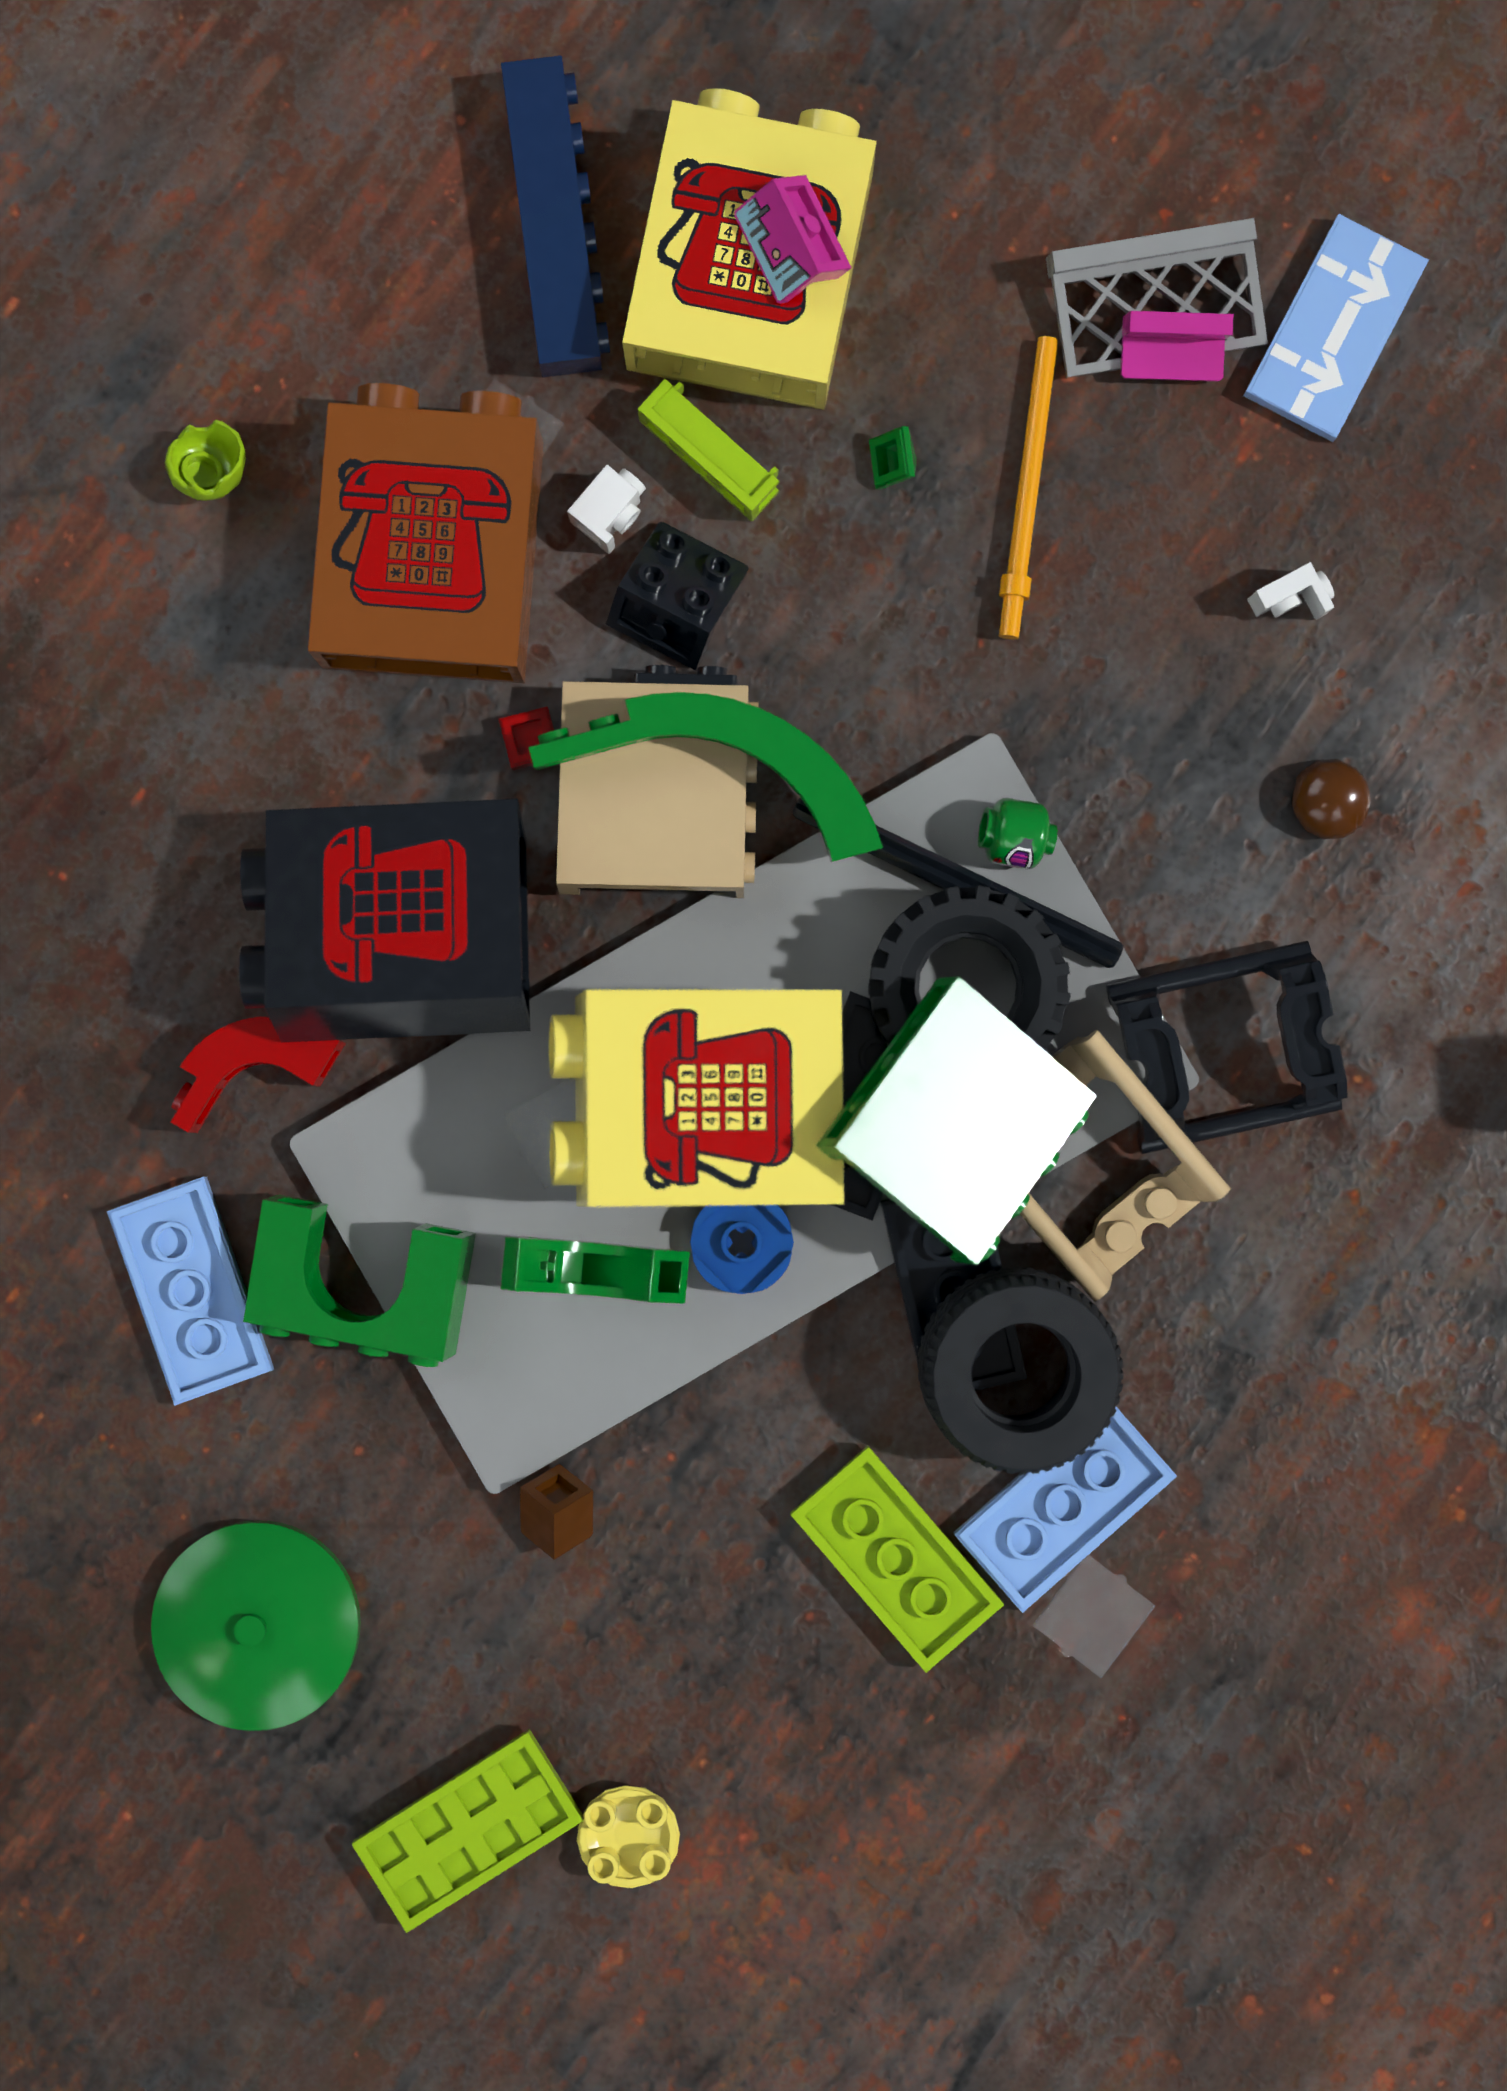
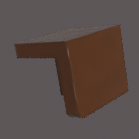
[520,1464,593,1560]

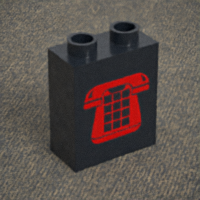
[239,799,531,1043]

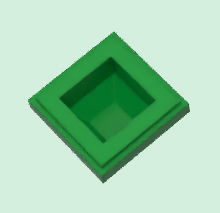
[869,426,917,490]

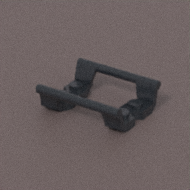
[1106,941,1348,1154]

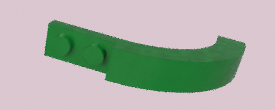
[529,692,883,862]

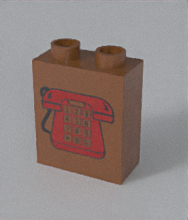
[308,383,544,684]

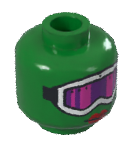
[978,798,1058,869]

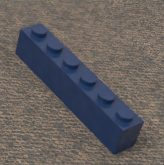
[501,55,610,378]

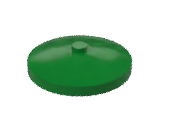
[151,1520,361,1731]

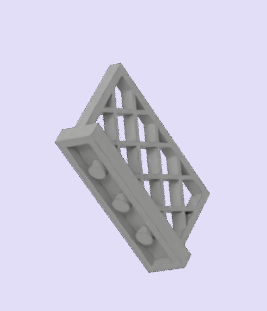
[1046,218,1268,378]

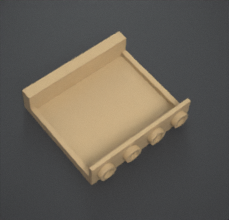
[556,681,758,898]

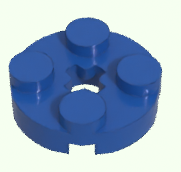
[690,1205,794,1294]

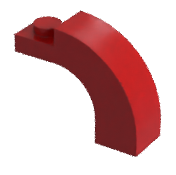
[171,1016,346,1133]

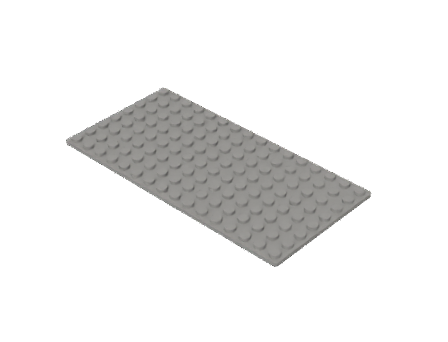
[290,733,1199,1494]

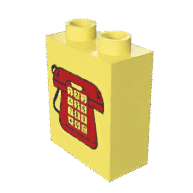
[622,88,877,410]
[549,990,844,1207]

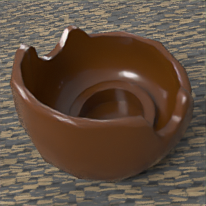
[1292,759,1371,839]

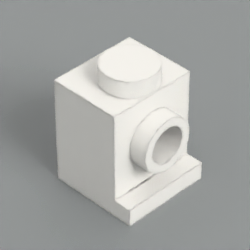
[567,465,646,554]

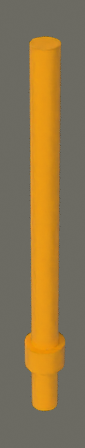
[999,336,1058,640]

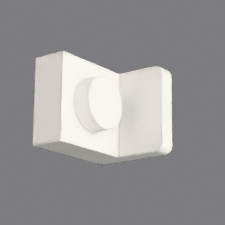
[1247,562,1334,620]

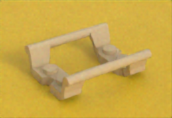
[1020,1030,1230,1301]

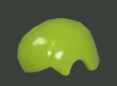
[165,420,246,501]

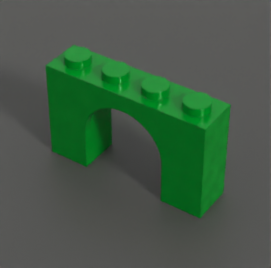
[243,1194,476,1367]

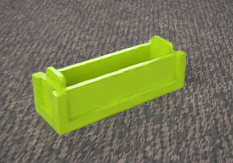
[638,379,779,522]

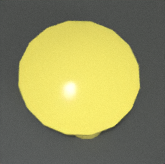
[577,1785,680,1888]

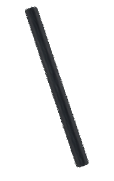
[793,797,1124,968]

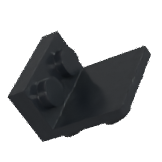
[606,522,749,671]

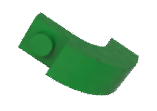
[500,1236,690,1304]

